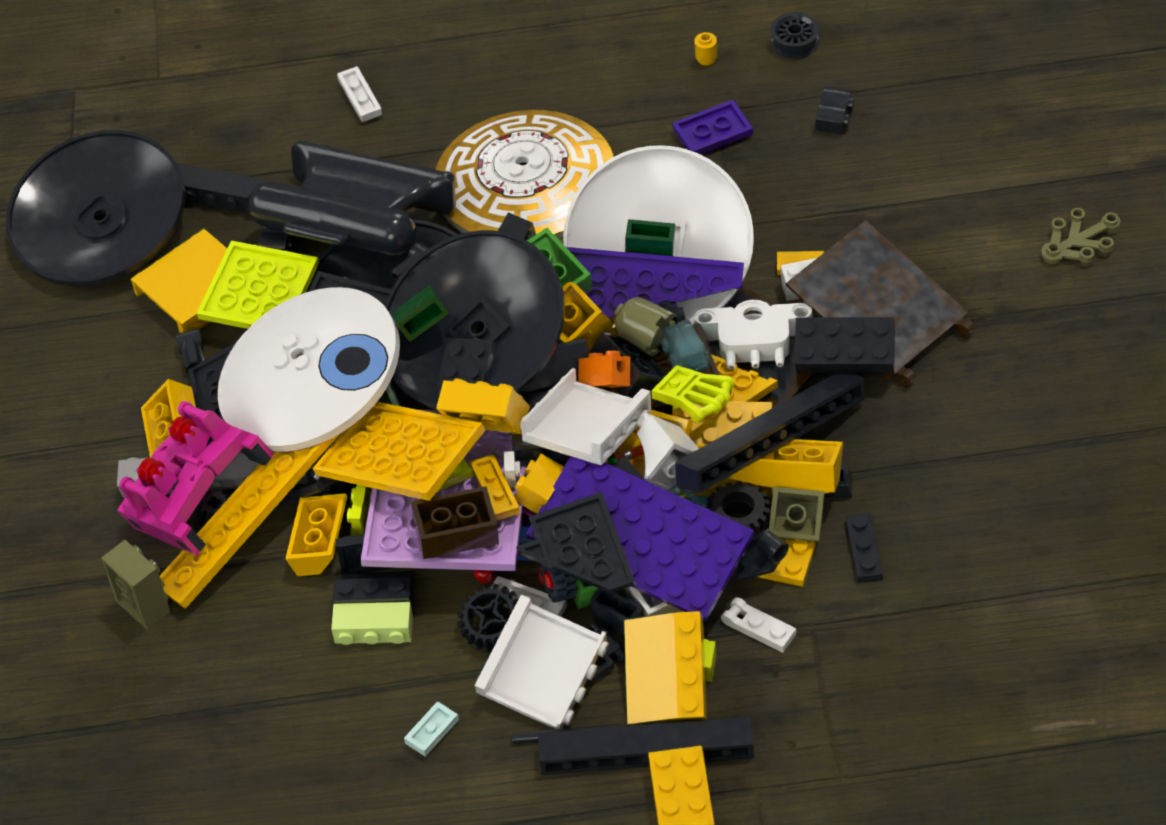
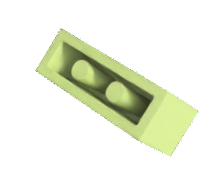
[331,602,413,645]

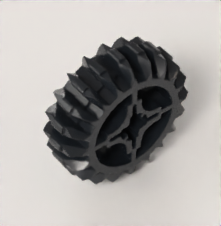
[457,583,519,653]

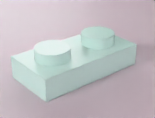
[404,701,459,757]

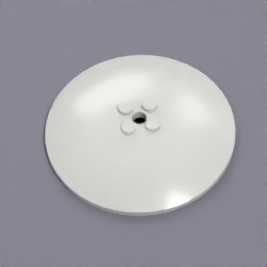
[563,146,754,327]

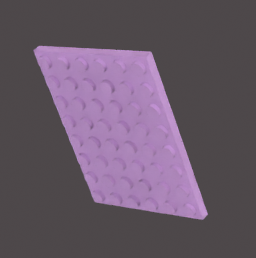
[361,409,528,571]

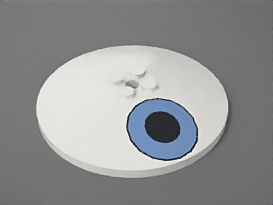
[218,287,400,451]

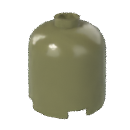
[614,297,676,356]

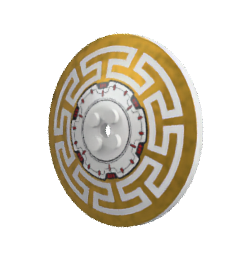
[436,110,614,239]

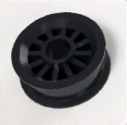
[771,12,819,59]

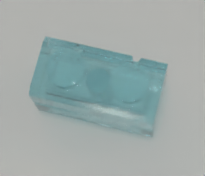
[661,319,709,371]

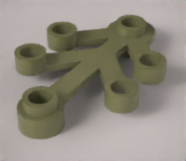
[1041,208,1121,264]

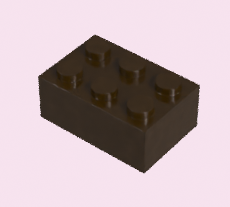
[411,486,499,559]

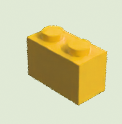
[514,453,564,514]

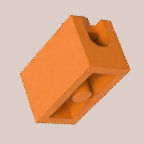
[578,351,630,389]

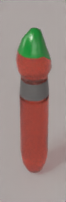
[608,445,644,465]

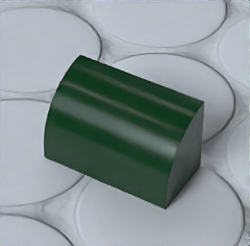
[625,219,676,256]
[391,285,449,342]

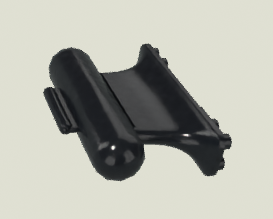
[247,141,456,256]

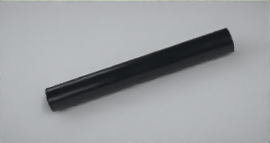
[275,481,324,508]

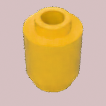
[695,32,718,66]

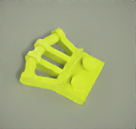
[652,365,735,423]

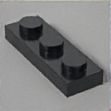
[846,512,883,583]

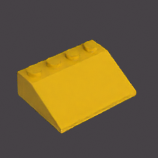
[624,611,707,725]

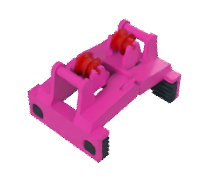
[117,401,274,556]

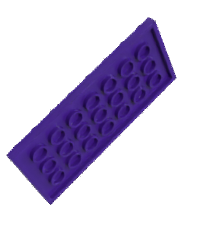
[525,456,755,622]

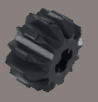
[195,488,232,526]

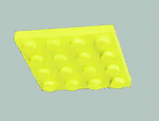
[197,241,319,329]

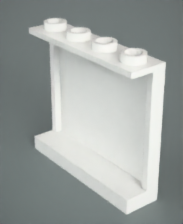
[520,368,651,465]
[475,595,609,729]

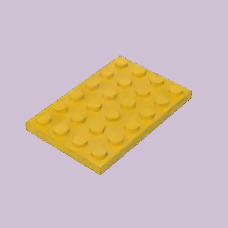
[313,402,485,501]

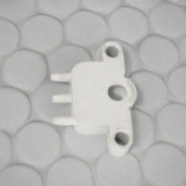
[694,300,812,370]

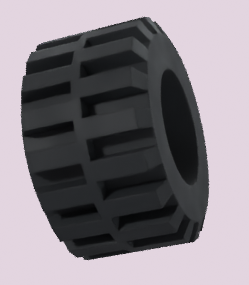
[706,481,770,535]

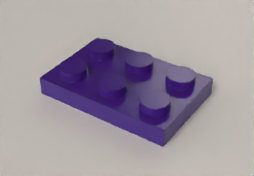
[672,100,753,155]

